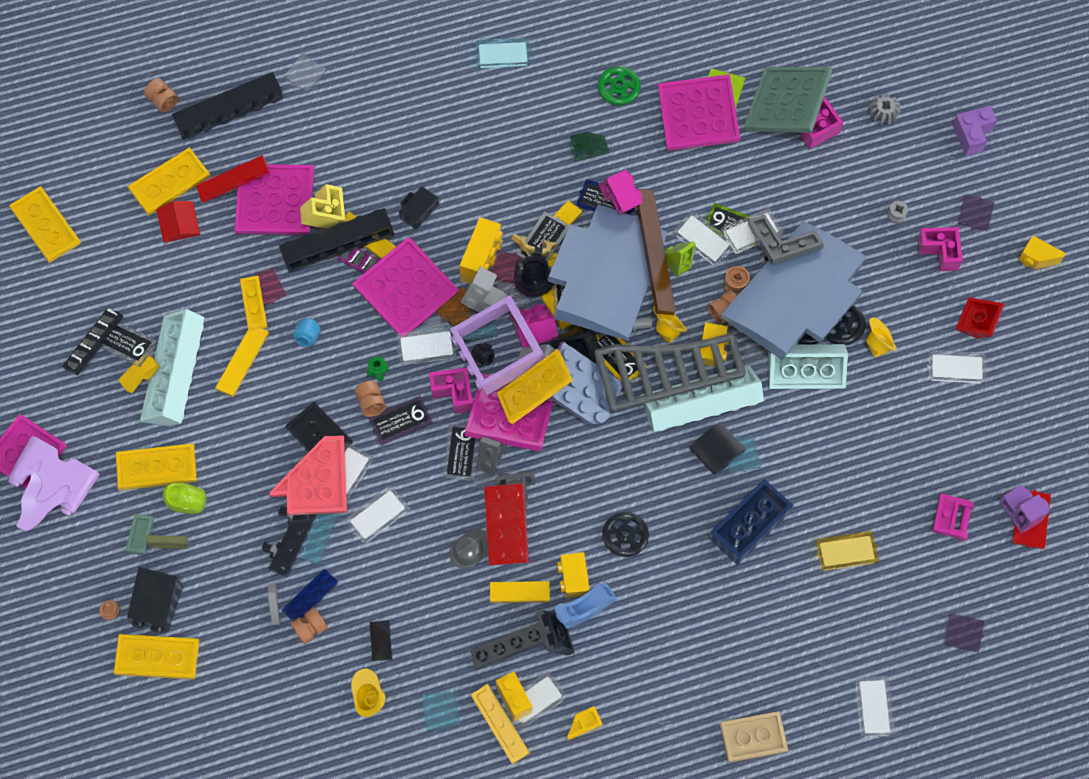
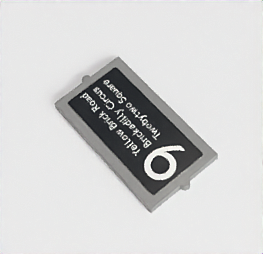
[516,212,569,262]

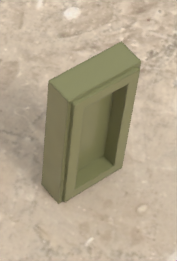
[146,535,189,549]

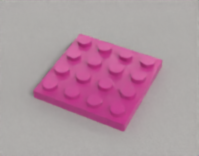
[658,74,740,151]
[235,164,314,235]
[352,237,459,338]
[465,373,554,452]

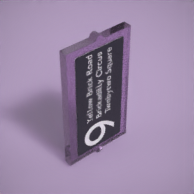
[368,396,433,446]

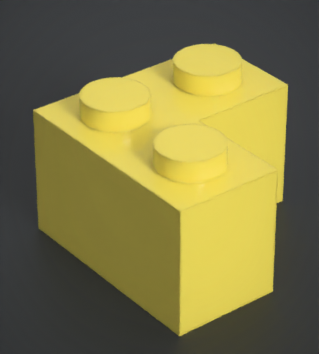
[300,184,345,228]

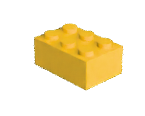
[460,217,503,284]

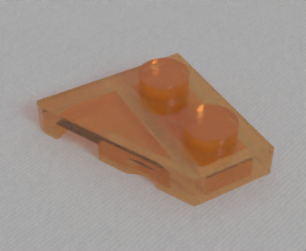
[436,287,472,327]

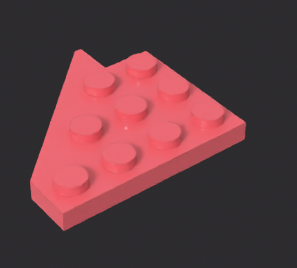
[270,436,347,515]

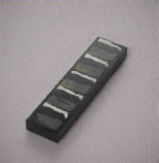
[62,307,124,376]

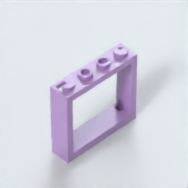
[450,295,545,395]

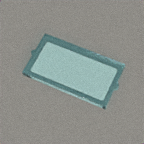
[475,38,531,68]

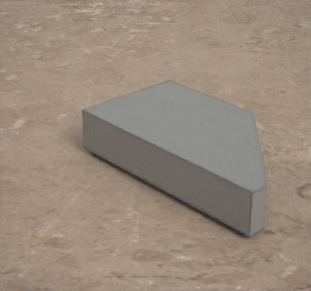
[267,583,280,625]

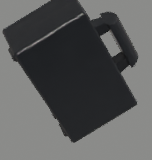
[399,186,439,230]

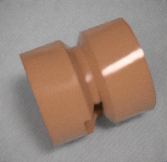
[144,78,179,113]
[723,266,750,296]
[707,290,737,325]
[354,381,386,417]
[290,607,328,645]

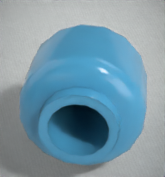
[293,318,321,347]

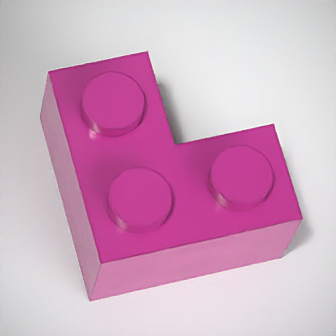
[800,96,843,149]
[598,169,643,215]
[917,227,963,271]
[429,367,473,414]

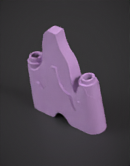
[8,436,100,532]

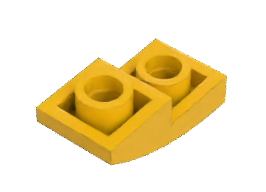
[118,354,160,393]

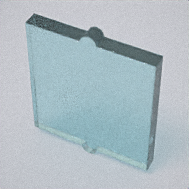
[728,435,761,474]
[422,690,460,731]

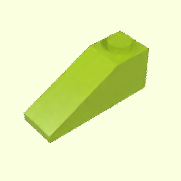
[665,241,696,278]

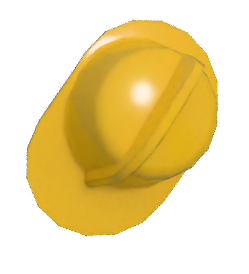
[653,306,687,343]
[866,317,897,357]
[351,669,386,717]

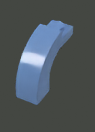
[554,583,617,629]

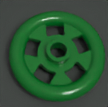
[598,66,641,106]

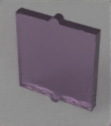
[958,195,994,231]
[944,613,984,653]

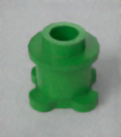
[367,357,389,381]

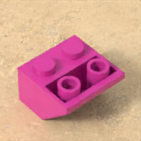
[510,304,558,348]

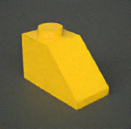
[1019,236,1066,269]

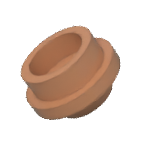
[99,600,120,620]

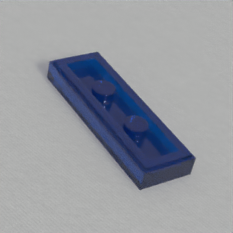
[282,568,338,621]

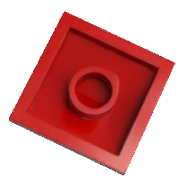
[156,201,201,244]
[956,297,1004,339]

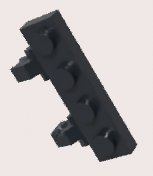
[261,506,317,577]

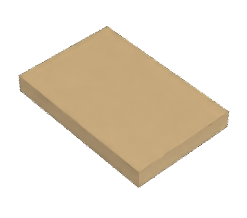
[720,711,788,763]

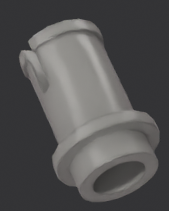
[632,316,652,332]

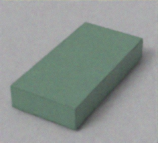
[125,514,154,556]

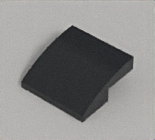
[689,422,746,475]

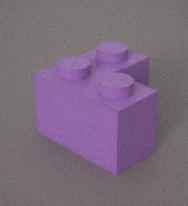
[952,105,997,156]
[999,484,1050,534]

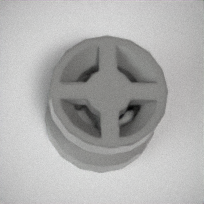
[887,201,908,224]

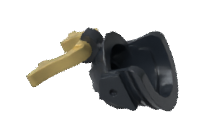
[511,234,557,297]

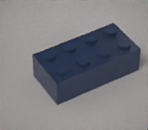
[709,479,793,565]

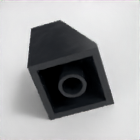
[127,567,183,633]

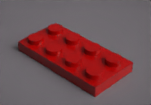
[484,483,529,566]

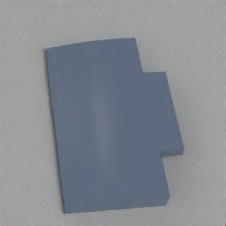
[548,204,668,341]
[720,221,867,360]

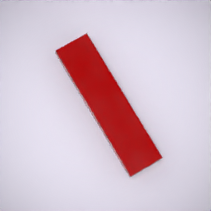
[196,155,270,203]

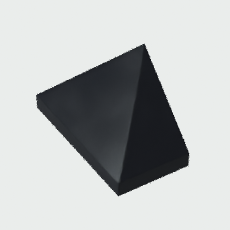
[370,620,392,662]

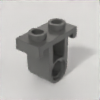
[476,437,507,475]
[495,470,535,509]

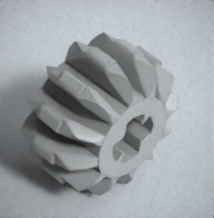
[869,94,900,125]

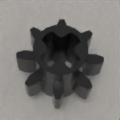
[471,342,495,367]

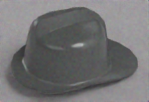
[449,529,488,569]

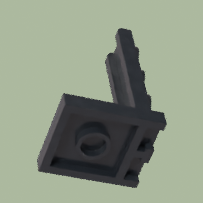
[470,610,575,669]

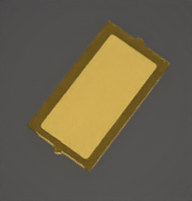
[816,531,879,571]

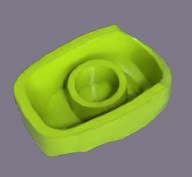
[162,483,207,514]

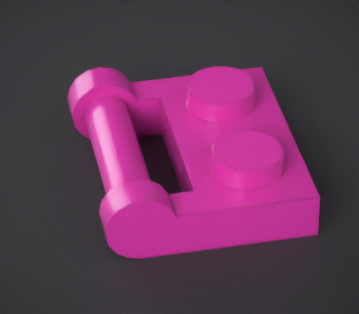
[932,494,974,541]

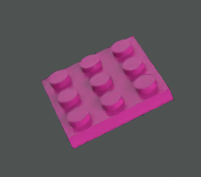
[0,414,67,489]

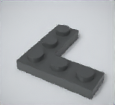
[748,215,824,265]

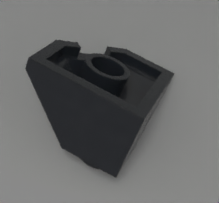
[551,327,598,364]

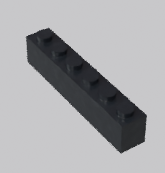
[172,72,283,140]
[279,208,395,273]

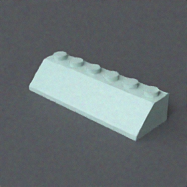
[140,309,205,426]
[641,365,764,432]

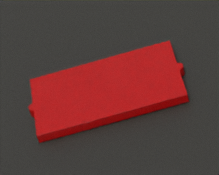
[1012,490,1051,550]

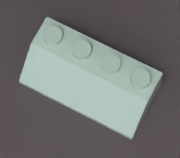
[768,344,848,389]

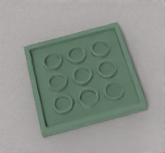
[744,67,832,133]

